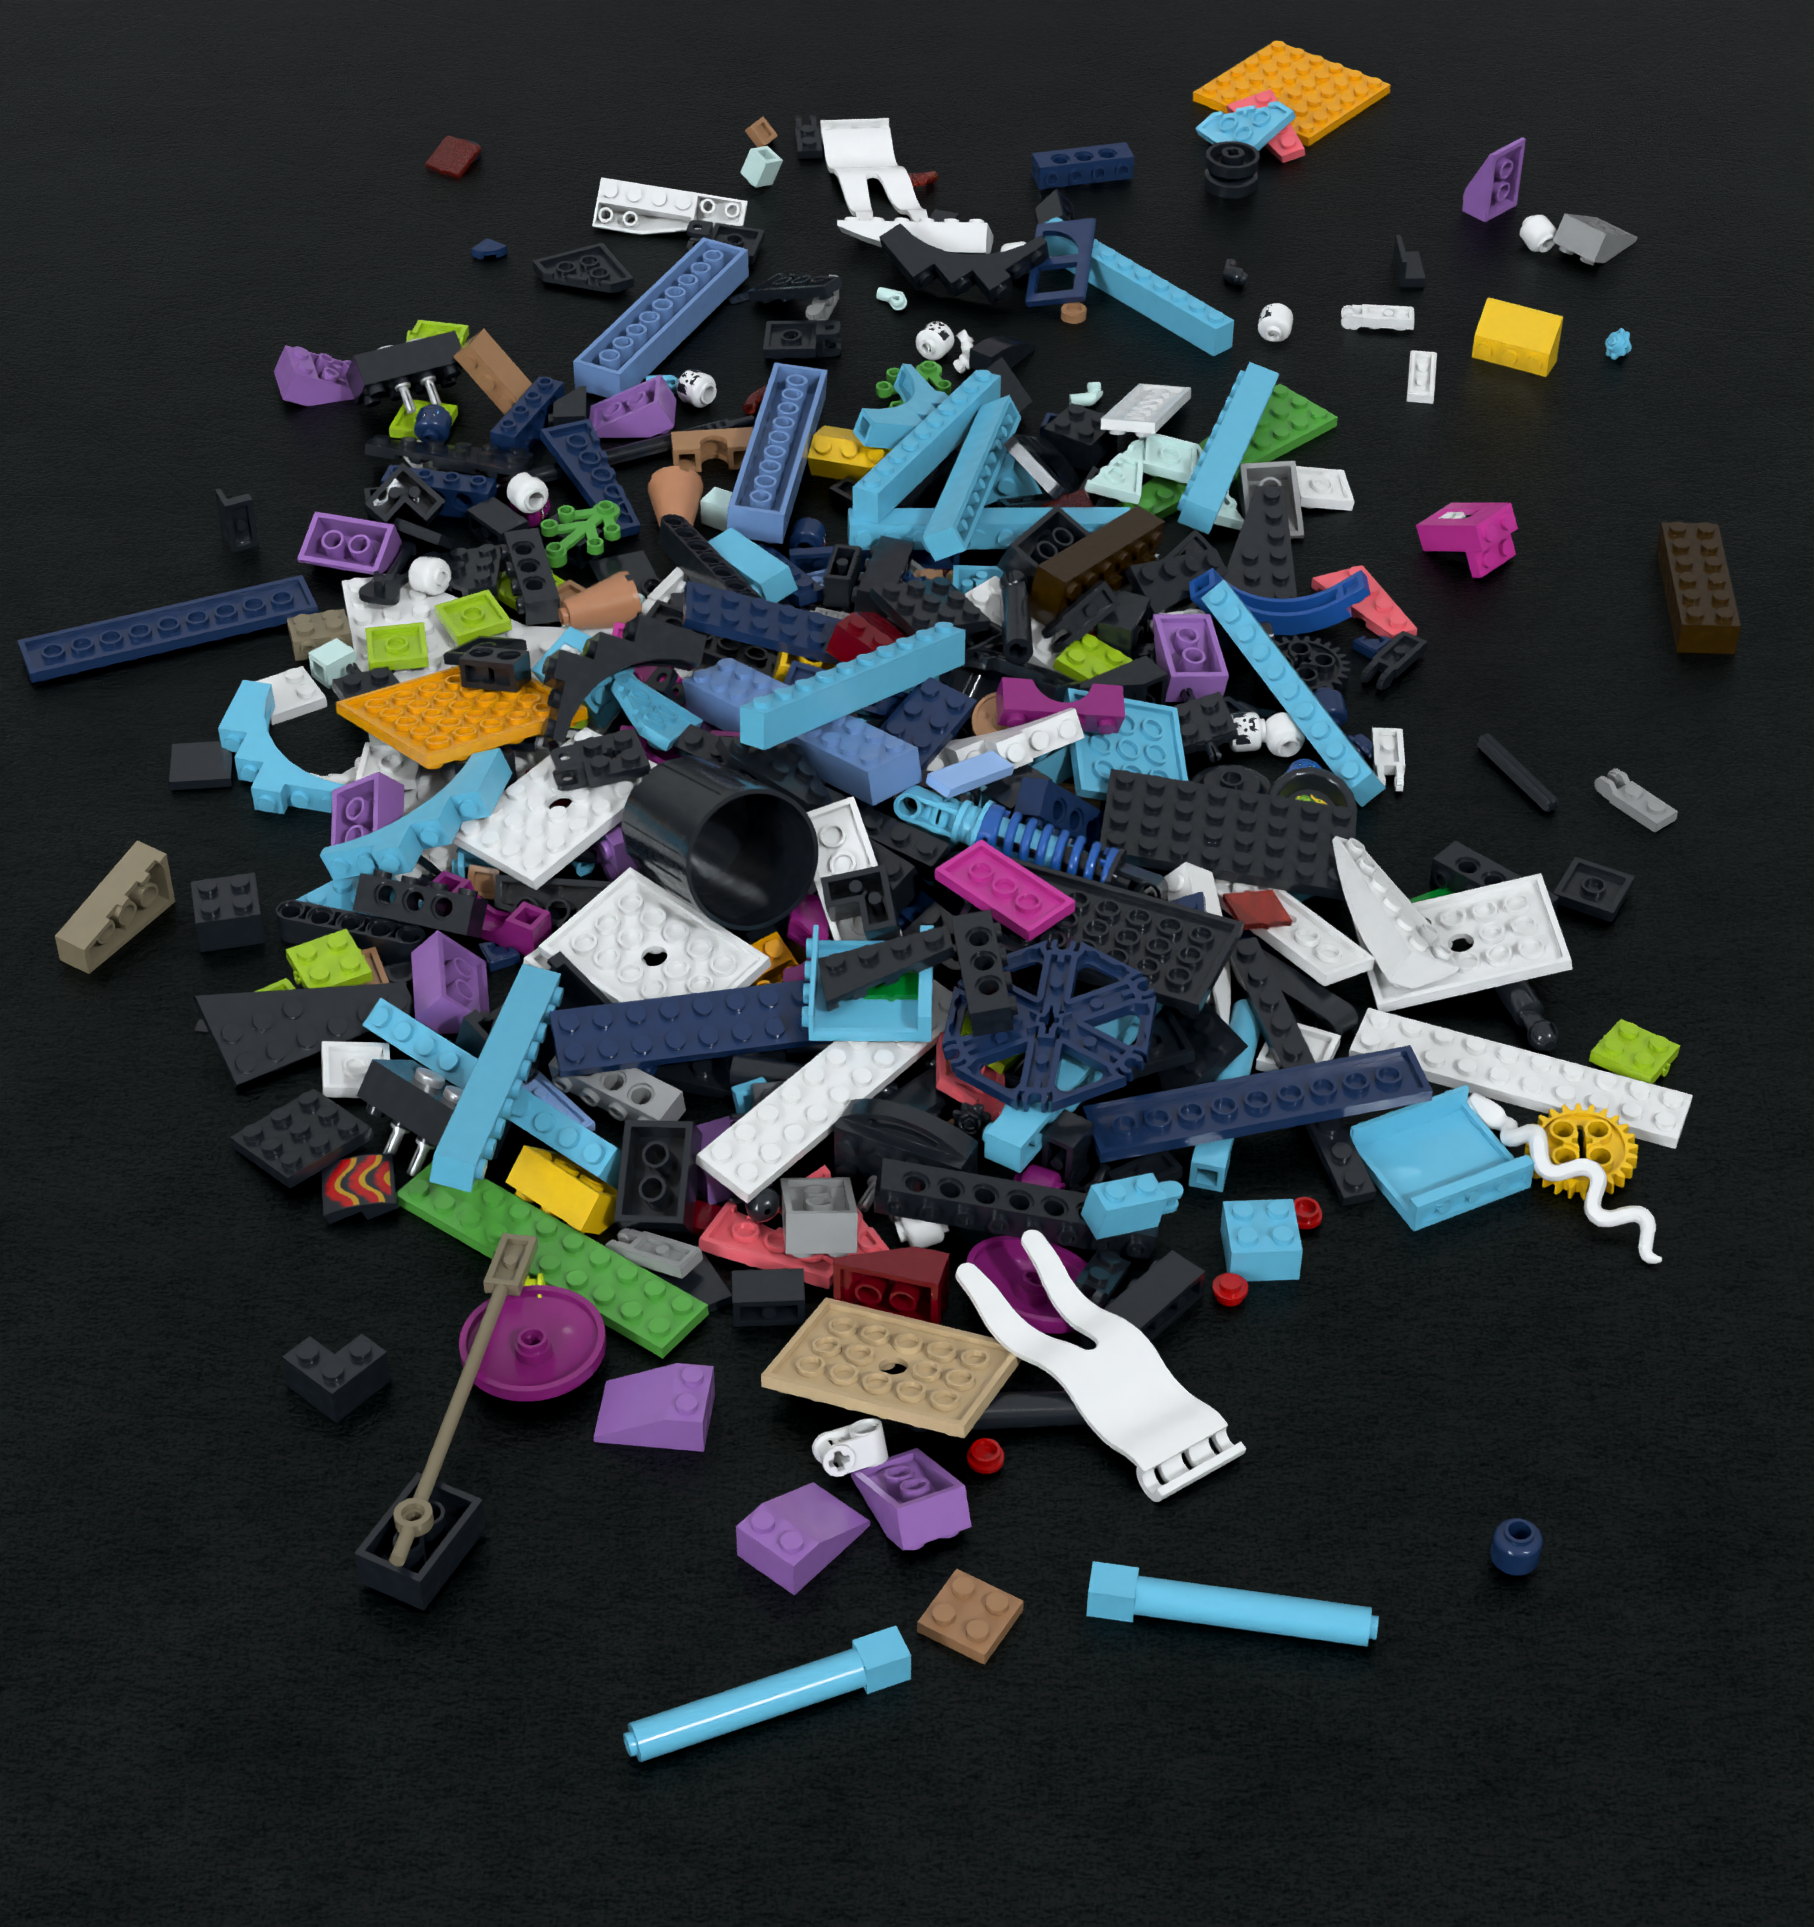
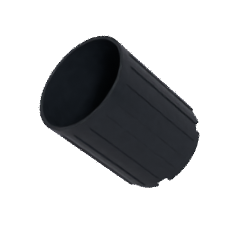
[622,755,818,931]

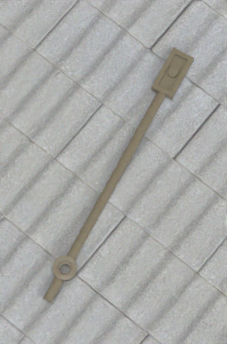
[389,1233,538,1567]

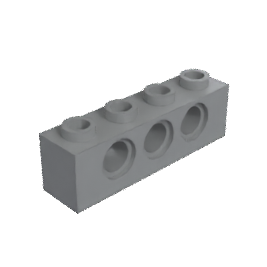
[548,1055,686,1121]

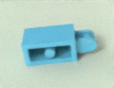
[1081,1173,1184,1240]

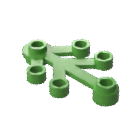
[876,360,951,408]
[541,500,621,568]

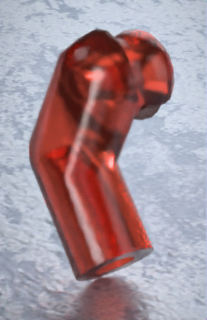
[908,171,938,190]
[743,385,767,415]

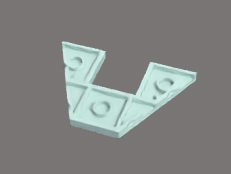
[1084,433,1244,530]

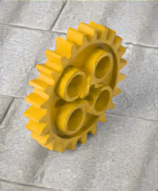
[1524,1103,1638,1200]

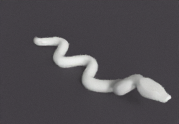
[1467,1093,1662,1264]

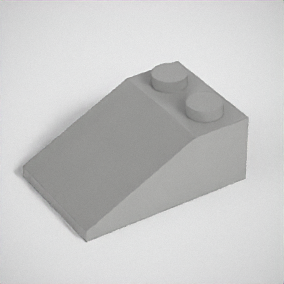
[1552,214,1638,265]
[1237,461,1304,539]
[780,1177,858,1258]

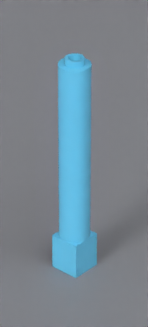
[1189,999,1261,1192]
[1086,1561,1379,1647]
[623,1626,911,1762]

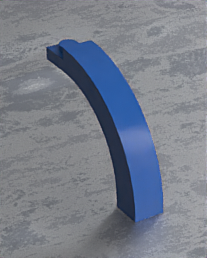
[1189,568,1371,635]

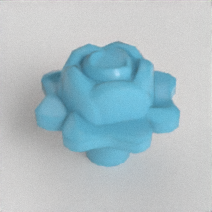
[1605,328,1632,360]

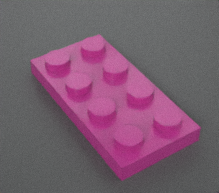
[935,840,1075,942]

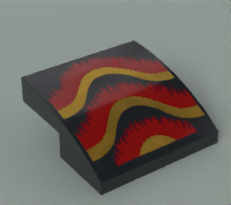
[321,1154,399,1224]

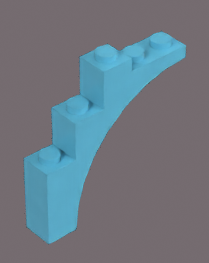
[853,363,948,449]
[218,680,344,814]
[320,748,512,880]

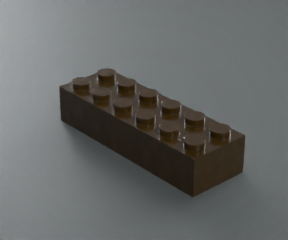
[1029,505,1165,626]
[1656,521,1741,654]

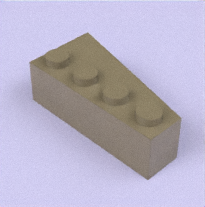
[55,840,175,974]

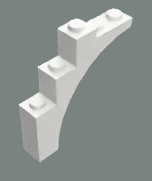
[925,708,1085,771]

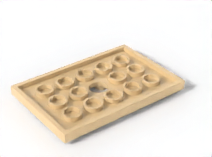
[761,1297,1022,1439]

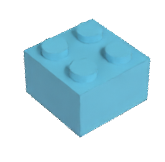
[1220,1199,1303,1281]

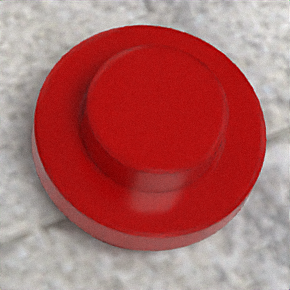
[1293,1197,1322,1229]
[1212,1273,1248,1306]
[967,1438,1004,1474]

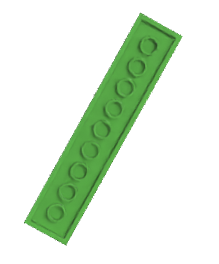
[397,1161,709,1358]

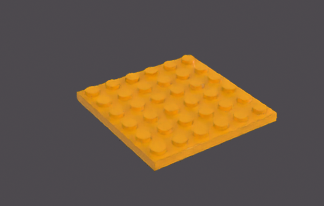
[1193,41,1390,147]
[335,666,588,769]

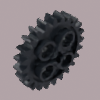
[1254,635,1350,698]

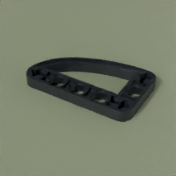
[1004,434,1080,502]

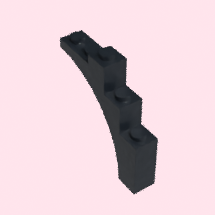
[879,223,1049,304]
[541,614,707,750]

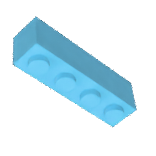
[708,527,798,603]

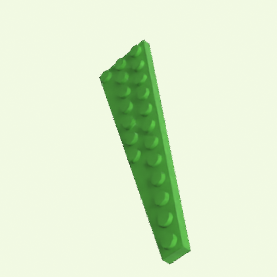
[1115,384,1338,519]

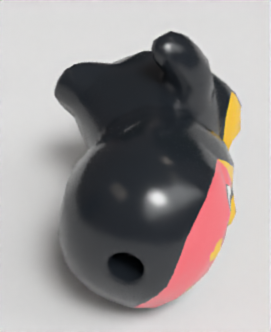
[728,1186,782,1222]

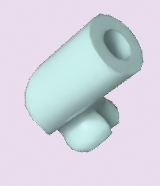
[1069,382,1103,407]

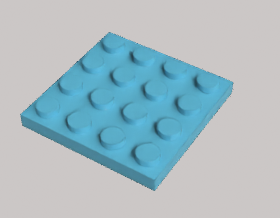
[1063,688,1188,801]

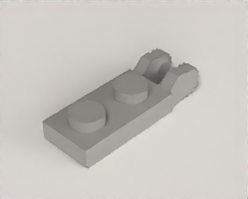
[806,274,839,320]
[1594,768,1678,832]
[605,1228,703,1279]

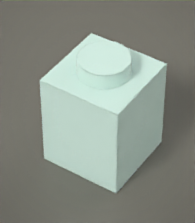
[740,146,783,187]
[700,487,733,531]
[308,638,357,689]

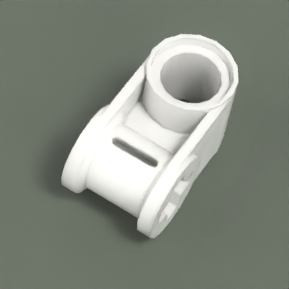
[812,1418,888,1477]

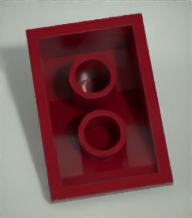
[826,612,909,662]
[833,1246,949,1325]

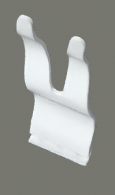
[820,118,928,222]
[956,1230,1246,1502]

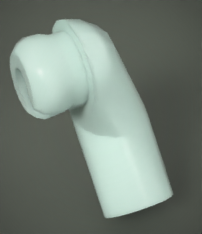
[876,287,907,311]

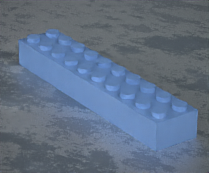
[573,237,749,398]
[727,363,828,544]
[682,658,922,806]

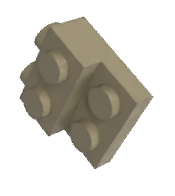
[287,609,353,661]

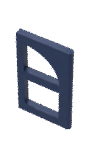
[1025,218,1097,307]

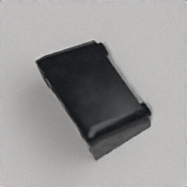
[947,648,1081,704]
[455,951,612,1085]

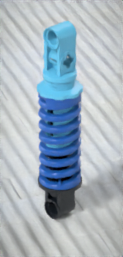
[893,785,1168,900]

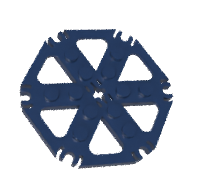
[942,939,1157,1113]

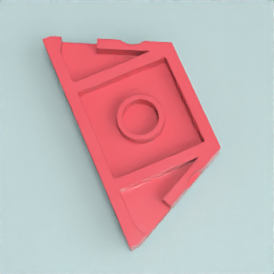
[936,1032,1005,1121]

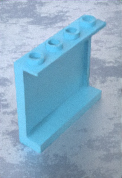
[802,925,934,1042]
[1350,1085,1535,1231]

